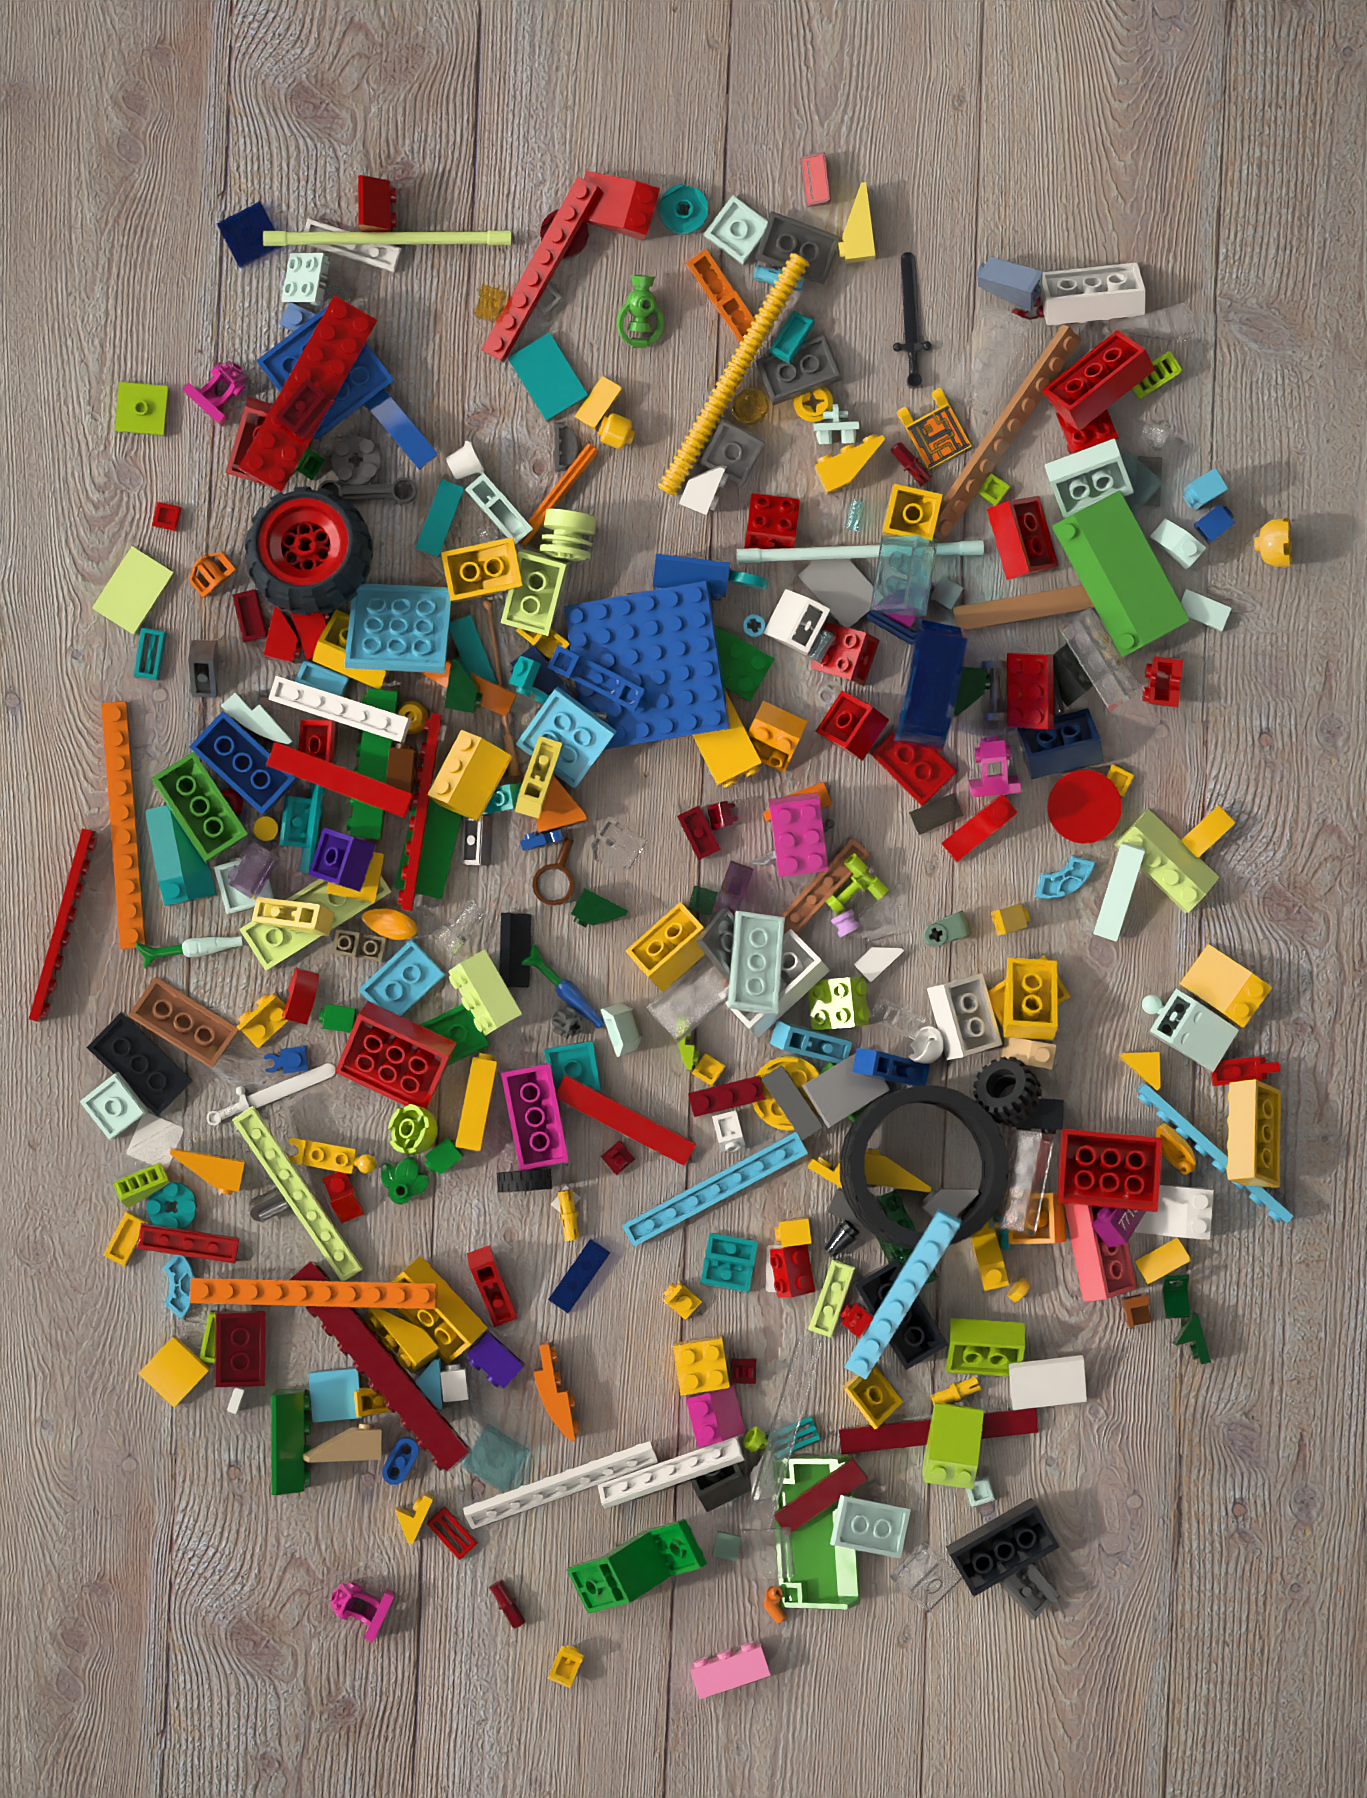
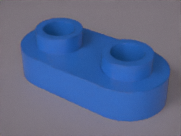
[382,1437,419,1485]

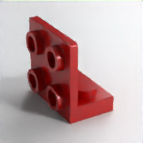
[744,493,800,549]
[810,622,880,686]

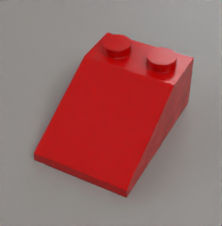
[583,171,660,241]
[225,396,273,486]

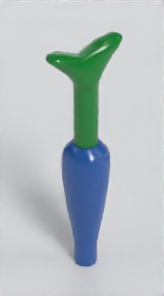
[522,944,605,1028]

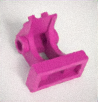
[182,361,248,427]
[968,736,1021,797]
[330,1582,396,1642]

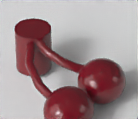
[1012,296,1044,320]

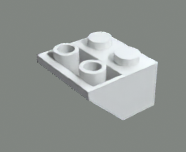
[763,589,830,656]

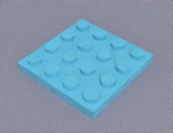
[344,583,452,673]

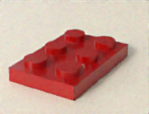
[1007,652,1054,729]

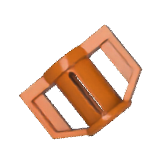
[189,552,238,598]

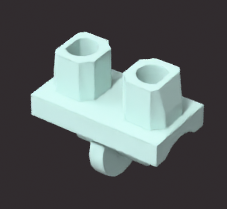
[813,404,859,444]

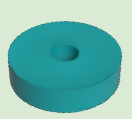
[728,571,769,590]

